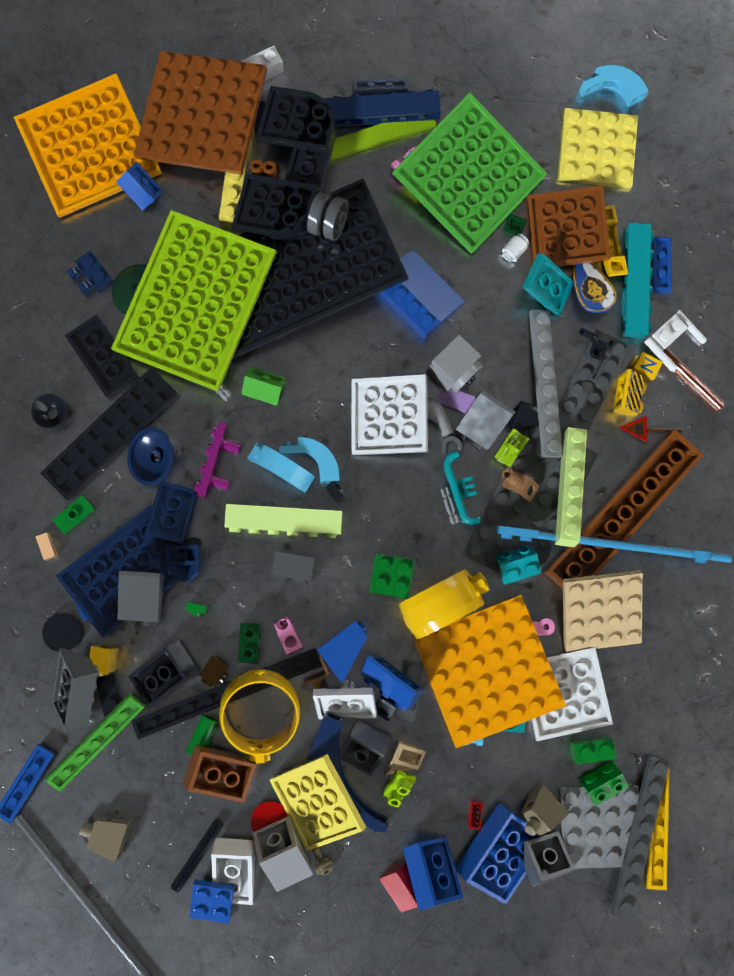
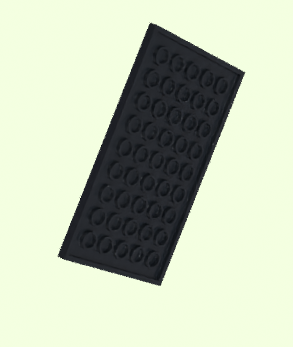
[233,178,409,358]

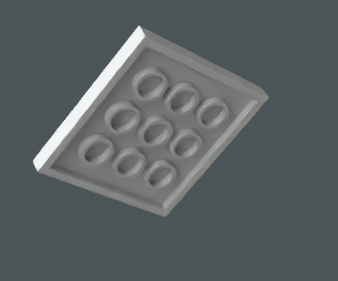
[559,784,639,869]

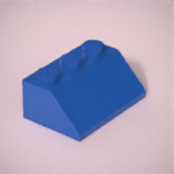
[361,655,425,711]
[403,837,463,911]

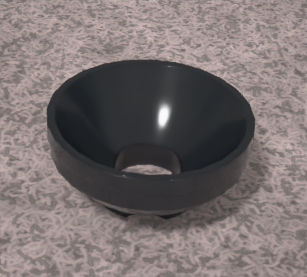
[31,394,68,429]

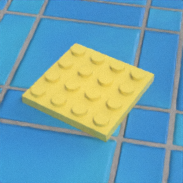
[558,108,638,189]
[270,754,366,851]

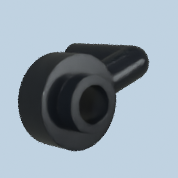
[579,328,611,361]

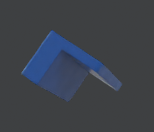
[116,162,163,210]

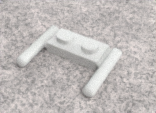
[644,310,707,372]

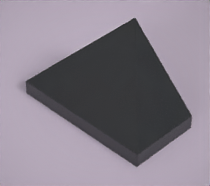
[506,400,539,432]

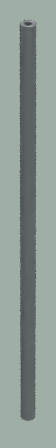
[15,815,151,976]

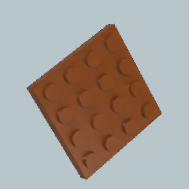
[528,185,610,267]

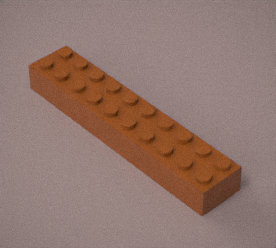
[543,429,704,590]

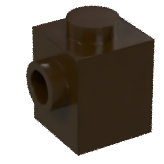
[199,654,230,687]

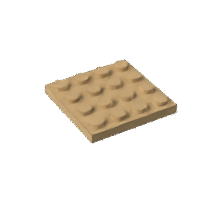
[563,570,643,653]

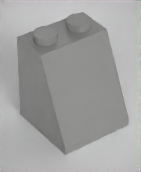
[252,816,313,892]

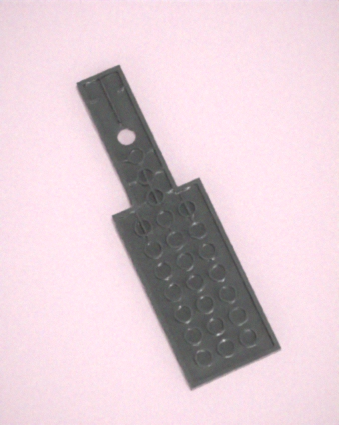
[462,329,630,590]

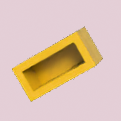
[89,644,119,676]

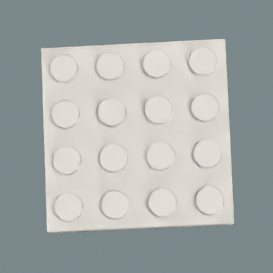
[352,374,428,455]
[531,647,613,741]

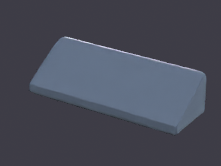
[352,79,408,96]

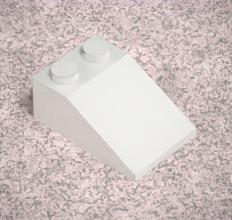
[211,838,256,905]

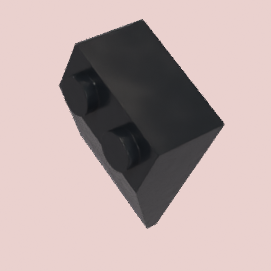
[128,641,200,709]

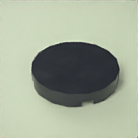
[42,613,82,652]

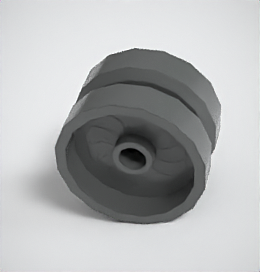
[307,192,348,241]

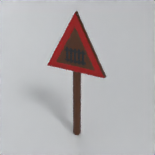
[619,416,683,443]

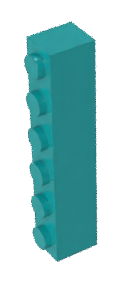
[621,223,654,339]

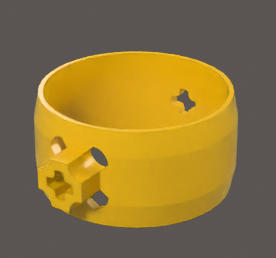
[399,569,490,639]
[219,669,300,764]

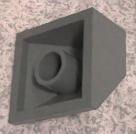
[524,831,575,888]

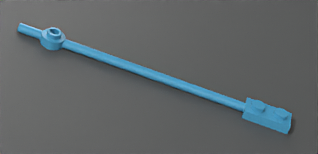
[496,526,732,564]

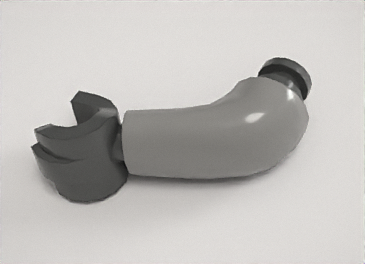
[427,398,465,454]

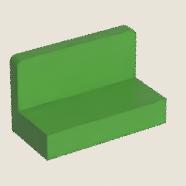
[242,366,286,405]

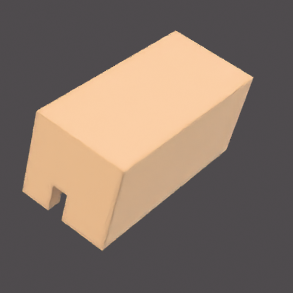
[35,532,58,560]

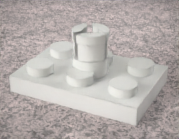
[313,680,377,719]

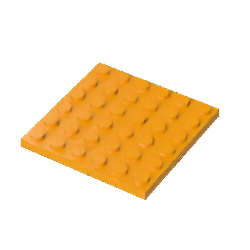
[14,74,162,218]
[413,595,566,748]

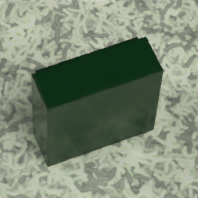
[503,214,527,236]

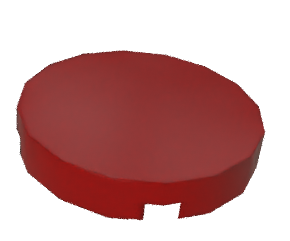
[251,800,288,832]

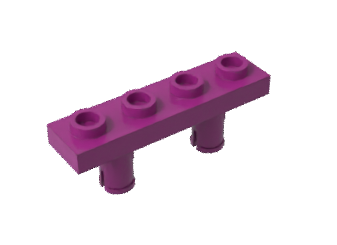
[194,422,241,498]

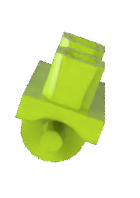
[494,428,529,467]
[382,770,416,807]

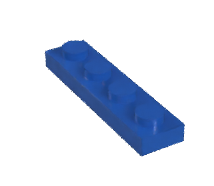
[0,743,56,824]

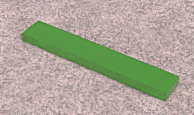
[45,693,145,792]

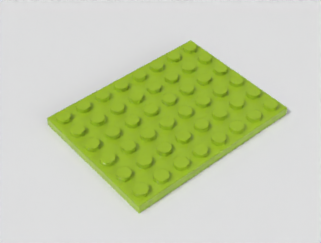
[111,210,277,392]

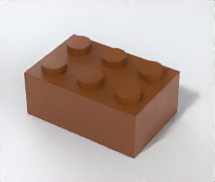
[183,745,257,803]

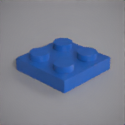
[189,879,234,924]

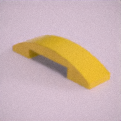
[603,205,628,277]

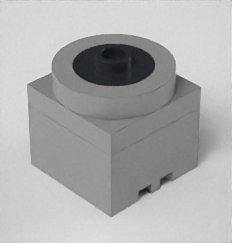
[426,335,483,394]

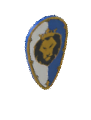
[573,263,617,313]

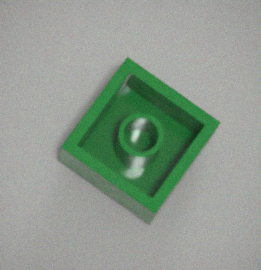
[369,554,414,599]

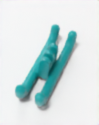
[444,451,481,526]

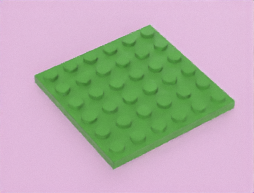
[392,92,547,254]

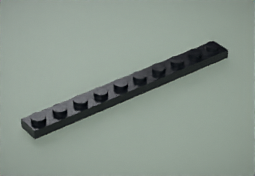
[131,648,322,740]

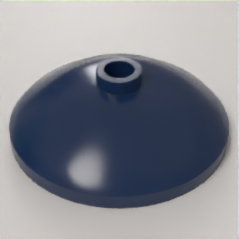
[127,427,175,486]

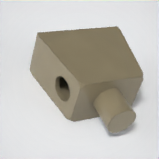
[521,785,569,836]
[79,817,131,862]

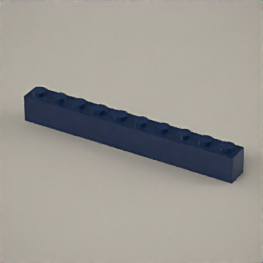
[254,89,441,133]

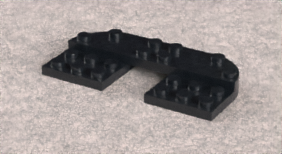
[231,86,337,239]

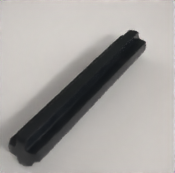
[171,820,223,893]

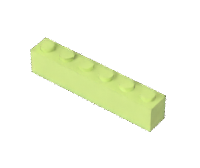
[555,427,587,547]
[224,504,342,538]

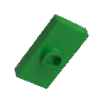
[53,495,96,535]

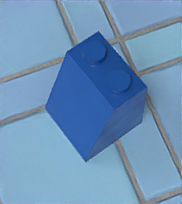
[317,620,368,682]

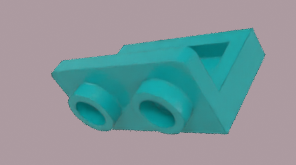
[495,545,541,585]

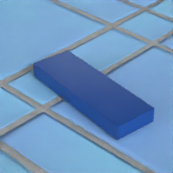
[651,237,672,293]

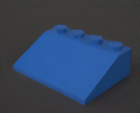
[379,249,465,340]
[455,803,546,905]

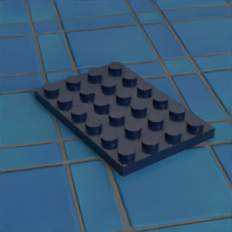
[56,505,180,638]

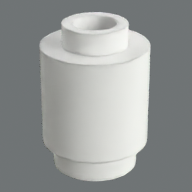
[502,234,529,262]

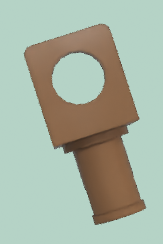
[502,468,539,502]
[304,652,330,689]

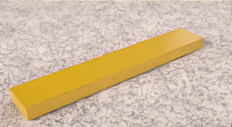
[645,768,670,890]

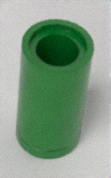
[185,714,220,756]

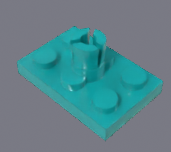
[522,253,574,316]

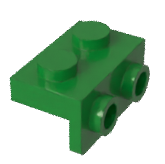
[579,760,629,806]

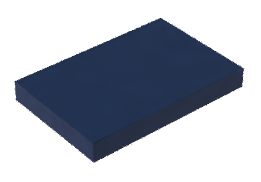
[144,481,197,546]

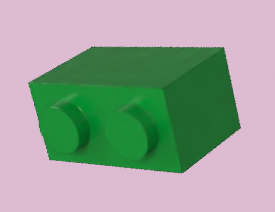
[569,736,616,765]

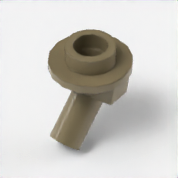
[312,847,334,876]

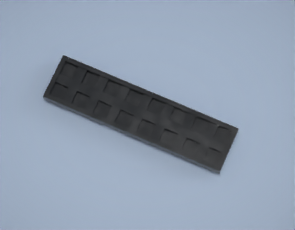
[40,367,179,501]

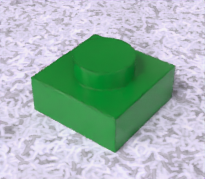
[185,602,209,617]

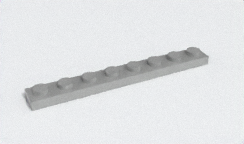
[529,310,563,458]

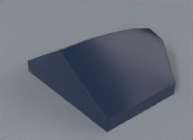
[165,545,200,582]

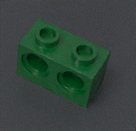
[238,623,262,664]

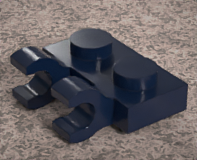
[67,251,114,296]

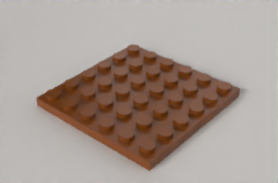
[134,51,268,175]

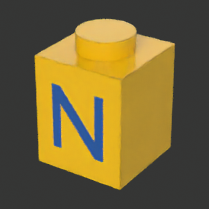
[630,352,663,382]

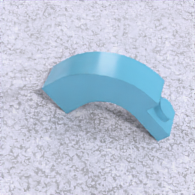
[579,65,649,107]
[279,437,340,484]
[247,442,315,493]

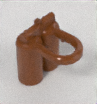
[250,160,279,179]

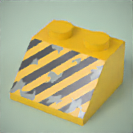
[612,369,647,417]

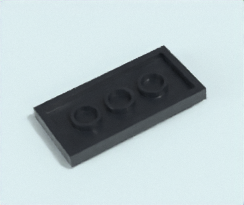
[65,315,140,398]

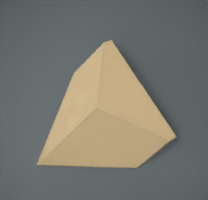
[383,739,426,775]

